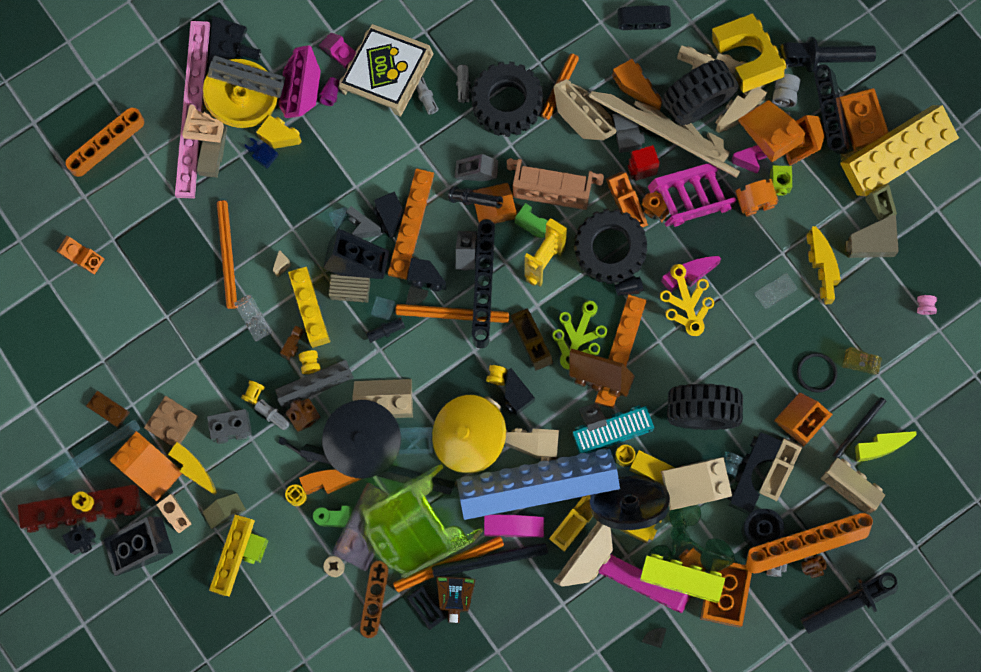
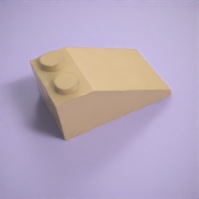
[661,457,732,510]

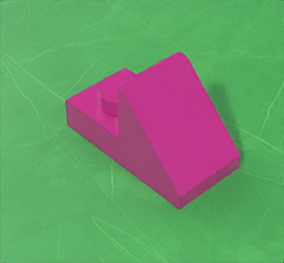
[319,33,356,69]
[732,145,767,173]

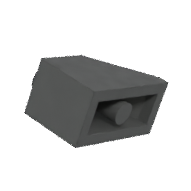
[455,154,498,181]
[456,231,477,271]

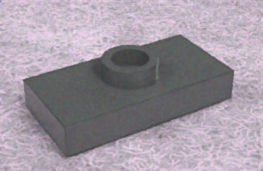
[579,403,607,431]

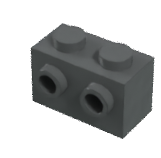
[207,409,252,444]

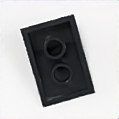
[323,228,389,279]
[104,517,173,576]

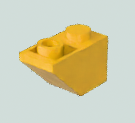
[256,115,302,149]

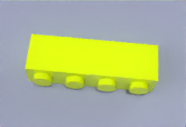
[640,554,725,603]

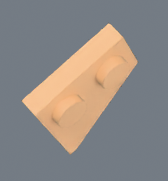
[182,105,224,143]

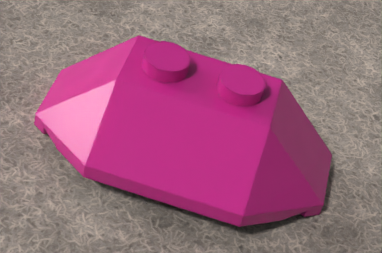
[278,45,321,118]

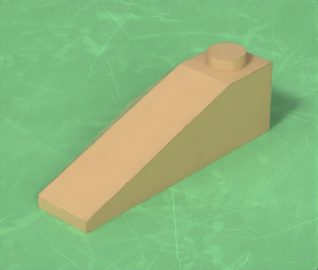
[504,429,559,461]

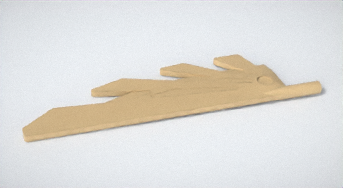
[589,91,740,178]

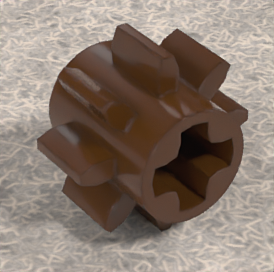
[801,554,827,578]

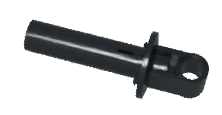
[779,37,876,72]
[800,572,898,634]

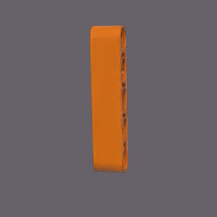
[66,108,144,177]

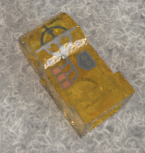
[842,347,882,375]

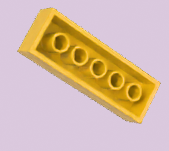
[840,105,959,196]

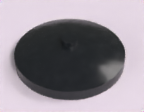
[322,400,401,479]
[590,476,670,530]

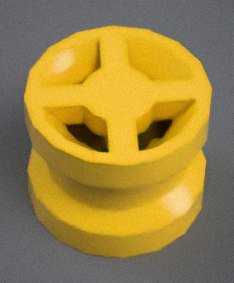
[486,365,508,386]

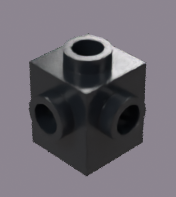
[62,524,96,555]

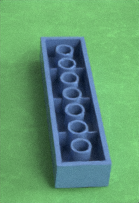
[456,449,620,520]

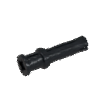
[448,186,503,209]

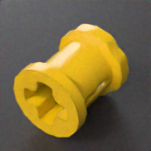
[241,380,265,405]
[72,492,94,512]

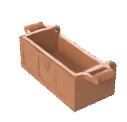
[507,158,604,210]

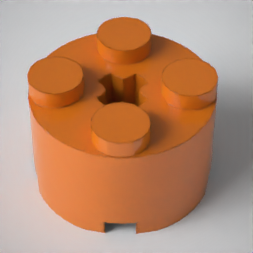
[735,179,779,217]

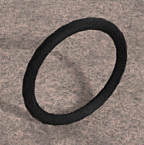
[797,353,838,393]

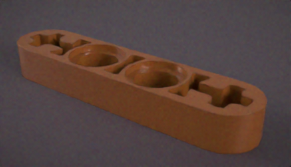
[360,561,389,639]

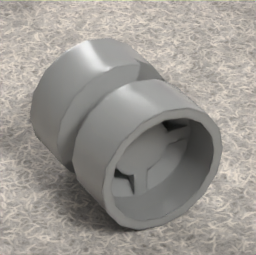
[772,74,800,108]

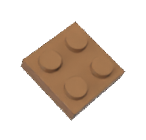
[144,396,198,447]

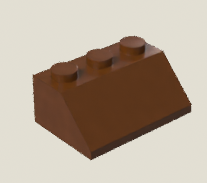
[569,349,635,398]

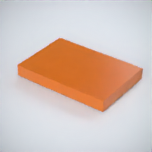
[840,88,889,150]

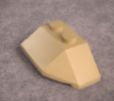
[554,79,617,140]
[553,522,613,586]

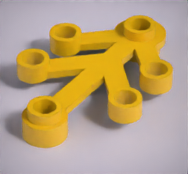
[660,264,714,336]

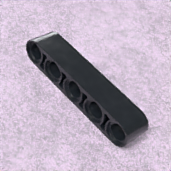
[814,64,849,155]

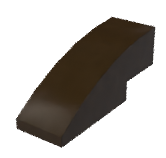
[510,308,553,371]

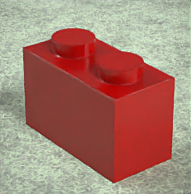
[628,145,659,181]

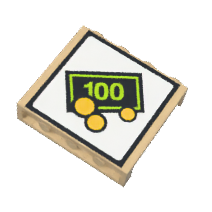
[339,24,434,117]

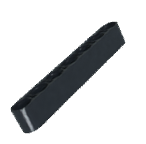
[472,219,495,349]

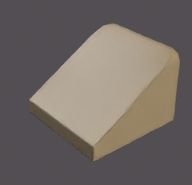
[273,251,291,277]

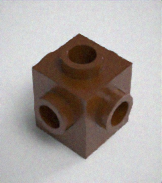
[286,398,321,432]

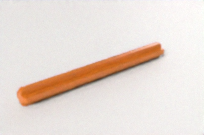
[217,200,237,309]
[396,304,509,323]
[393,537,504,592]

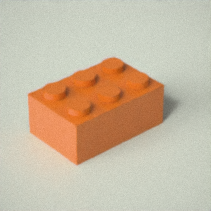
[700,558,752,628]

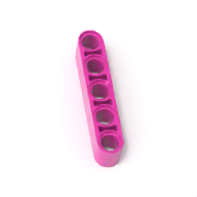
[598,555,690,613]

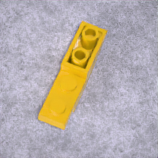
[807,226,841,304]

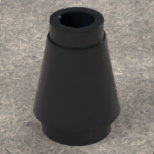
[615,276,644,296]

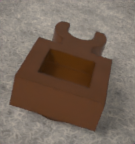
[280,326,304,360]

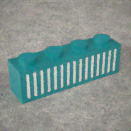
[572,405,654,454]

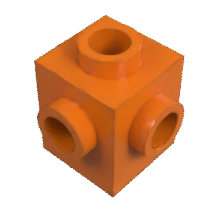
[642,192,670,222]

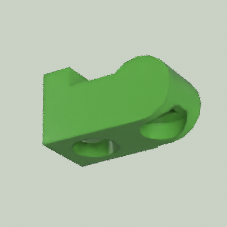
[515,203,548,238]
[313,506,352,528]

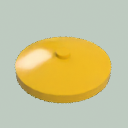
[203,59,277,128]
[432,395,506,473]

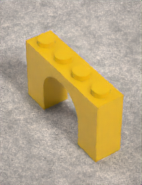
[712,14,786,93]
[620,450,675,543]

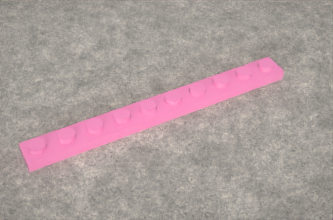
[175,21,210,198]

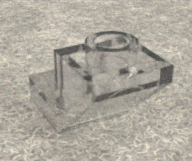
[234,294,272,341]

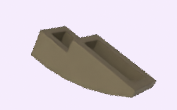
[197,126,227,178]

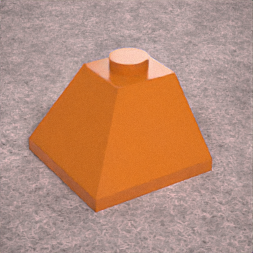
[785,115,825,165]
[473,183,516,224]

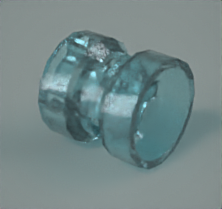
[723,452,744,478]

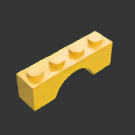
[288,267,330,348]

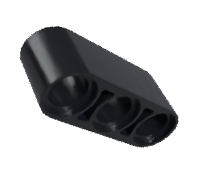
[617,5,671,30]

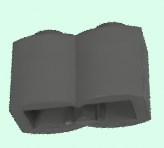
[612,113,645,153]

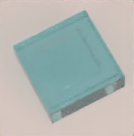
[371,296,395,321]

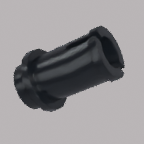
[237,43,261,61]

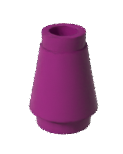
[319,77,339,106]

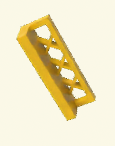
[209,515,255,597]

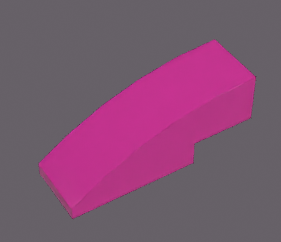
[661,256,721,292]
[484,515,544,537]

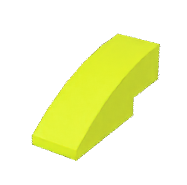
[855,431,917,462]

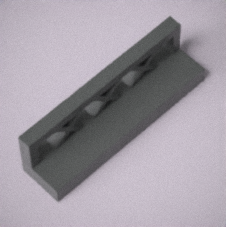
[208,56,286,98]
[275,360,354,408]

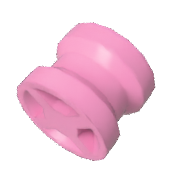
[917,295,937,315]

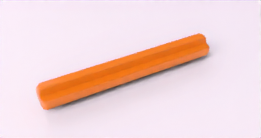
[541,53,579,120]

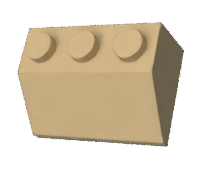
[353,379,413,418]
[820,458,885,515]

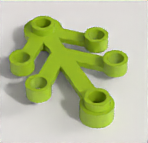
[553,301,607,370]

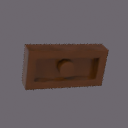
[86,390,130,428]

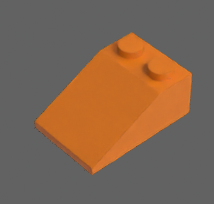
[738,100,805,162]
[110,431,182,501]

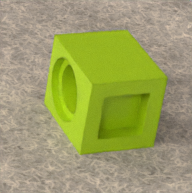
[770,166,792,196]
[243,533,269,564]

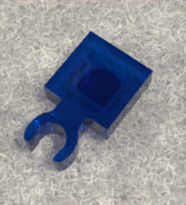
[245,138,279,169]

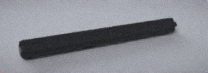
[432,543,548,577]

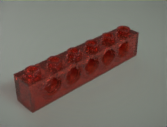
[18,485,141,533]

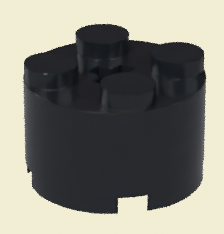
[741,509,784,548]

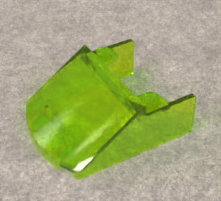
[363,464,483,578]

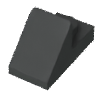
[346,206,382,238]

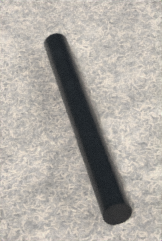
[832,397,887,459]

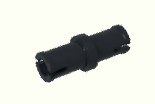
[365,317,405,343]

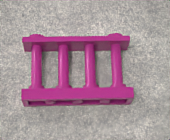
[648,163,737,227]

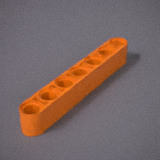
[746,513,873,573]

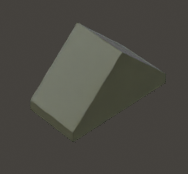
[865,183,897,221]
[203,493,246,529]

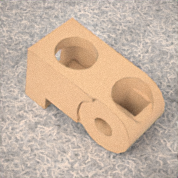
[157,494,192,533]

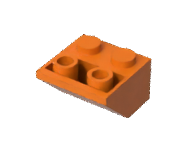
[774,393,833,447]

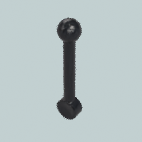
[279,437,313,462]

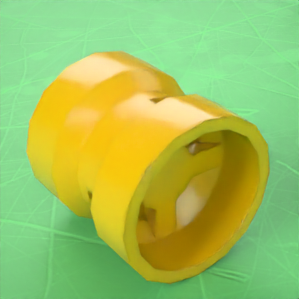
[298,350,321,374]
[615,445,635,467]
[285,484,307,507]

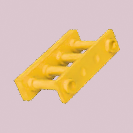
[525,218,567,287]

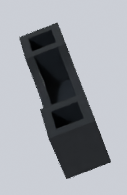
[727,432,782,515]

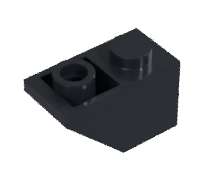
[373,191,403,238]
[407,258,446,292]

